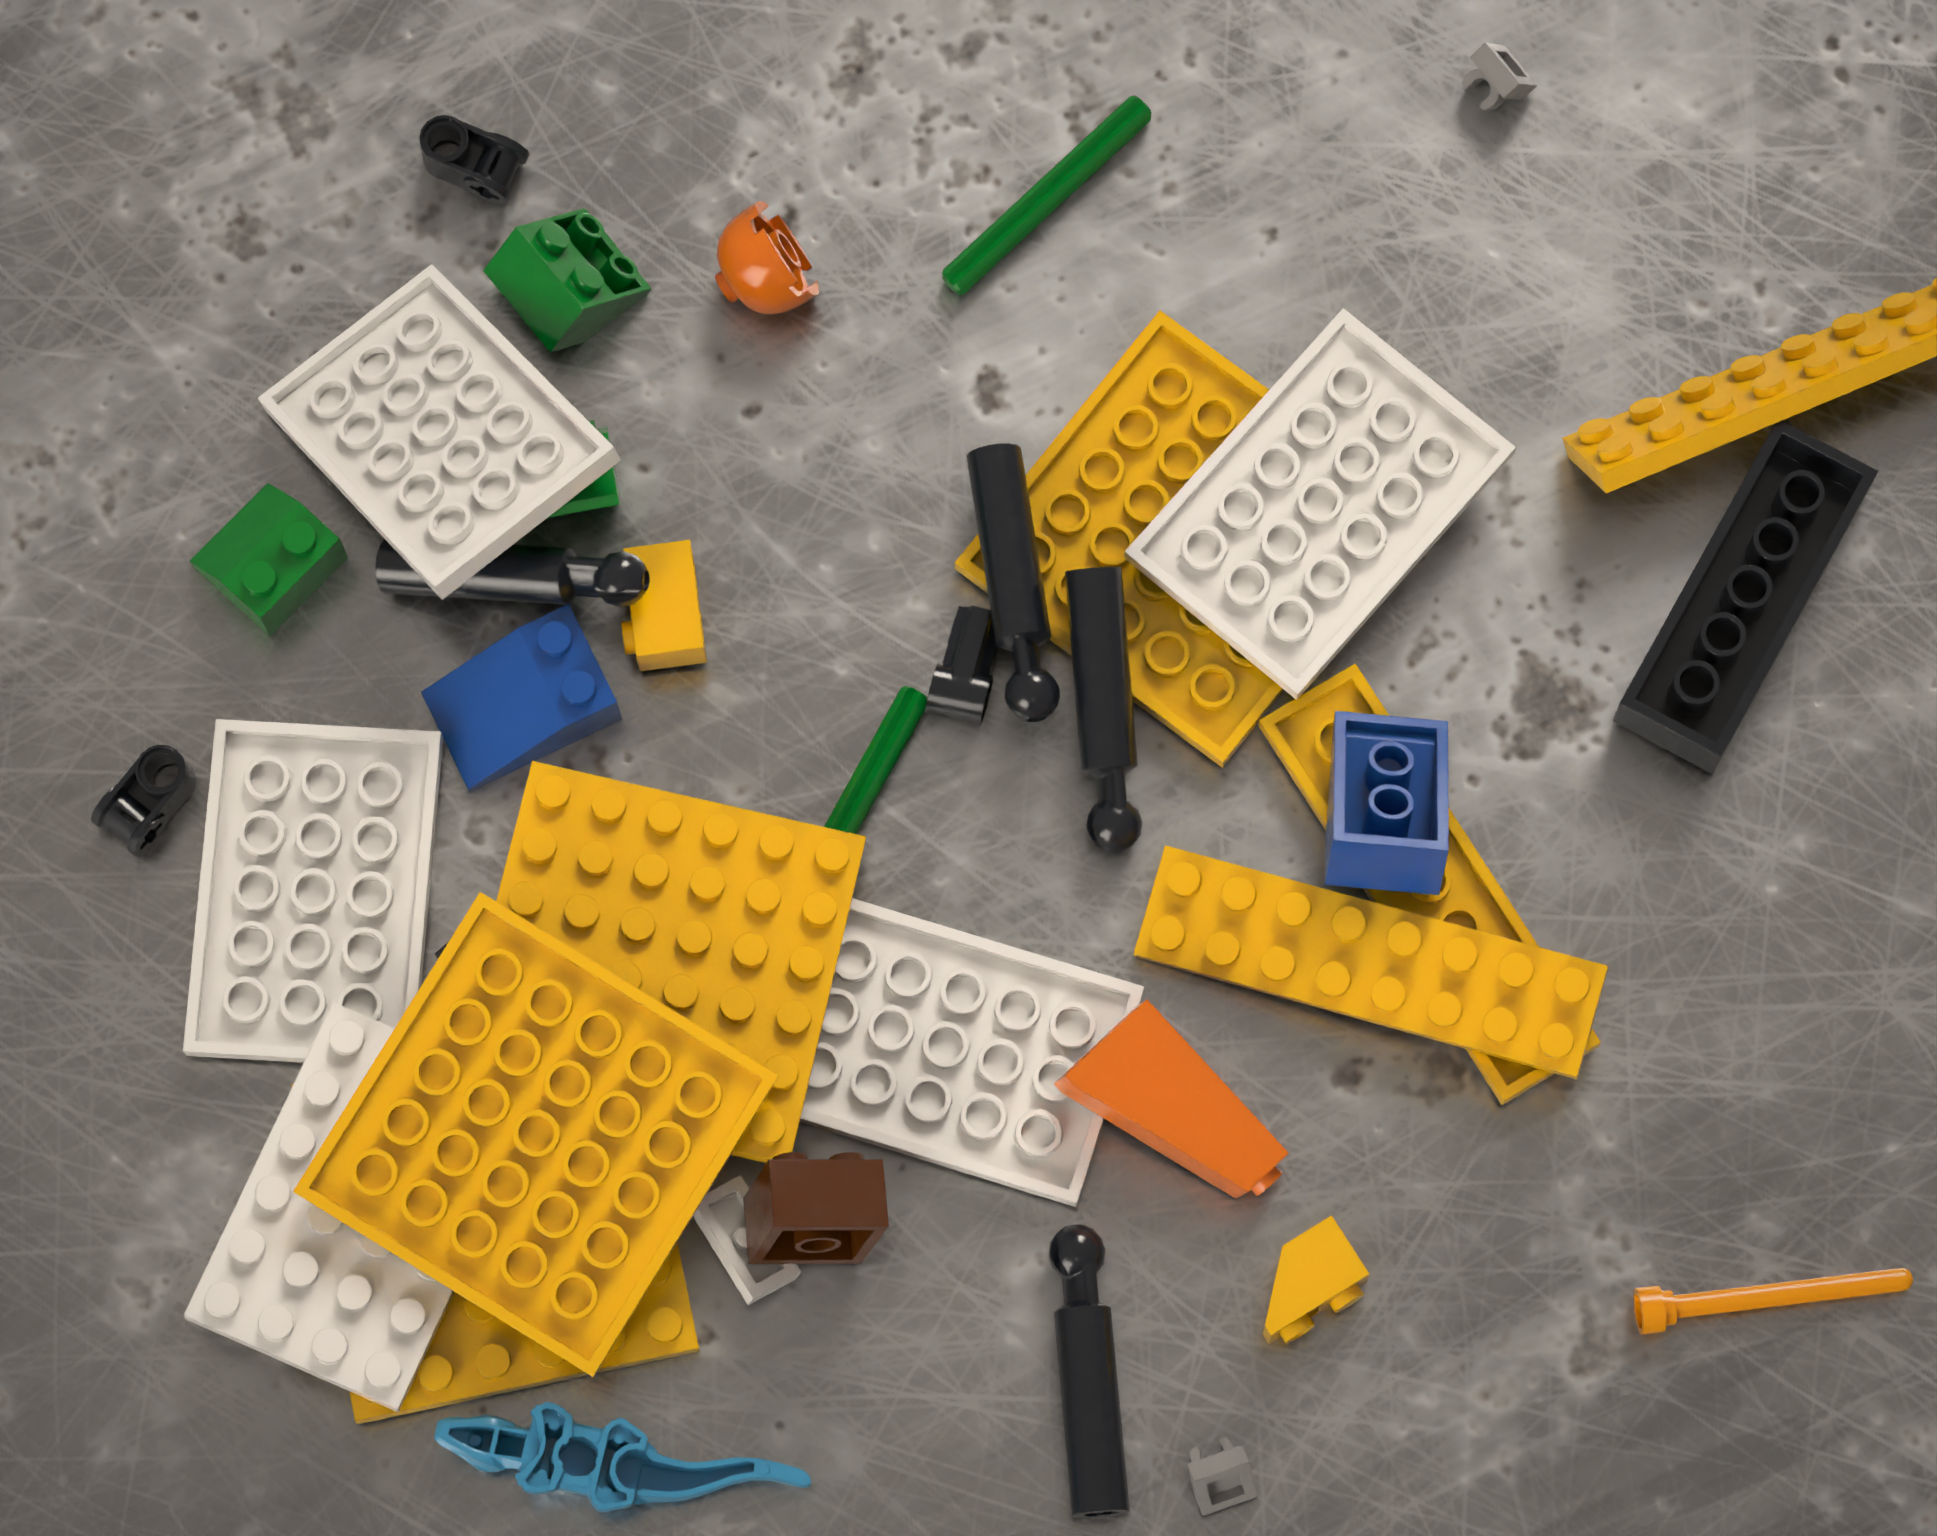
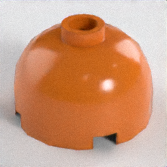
[715,201,819,314]

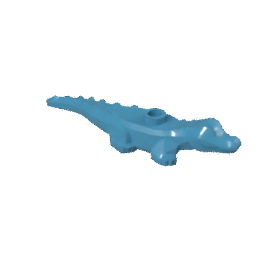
[434,1402,811,1513]

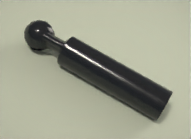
[966,443,1060,722]
[375,539,650,608]
[1065,567,1143,852]
[1049,1224,1130,1518]

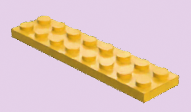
[1562,278,1937,494]
[1258,663,1601,1105]
[1133,845,1609,1080]

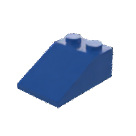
[421,604,622,792]
[1325,711,1449,895]

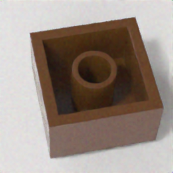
[743,1152,889,1264]

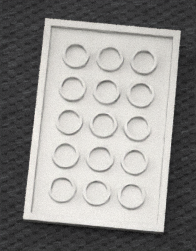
[257,264,621,600]
[1124,308,1516,700]
[183,719,443,1063]
[800,898,1145,1207]
[184,1002,454,1413]

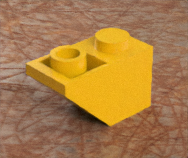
[1262,1215,1369,1344]

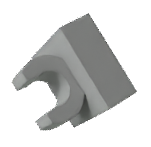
[1462,42,1537,111]
[1187,1437,1258,1516]

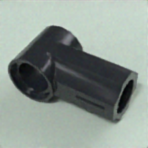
[926,605,998,725]

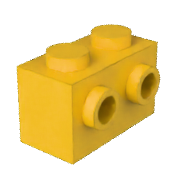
[621,540,707,671]

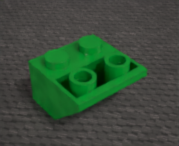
[483,208,652,353]

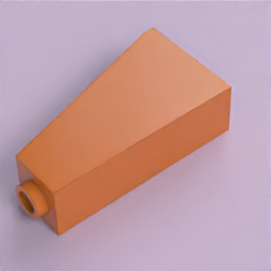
[1054,999,1289,1199]

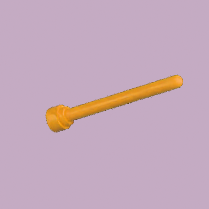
[1633,1268,1913,1335]

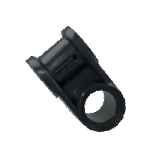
[419,115,530,205]
[91,745,196,856]

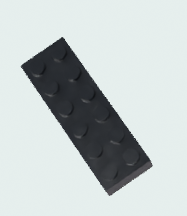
[1613,421,1878,774]

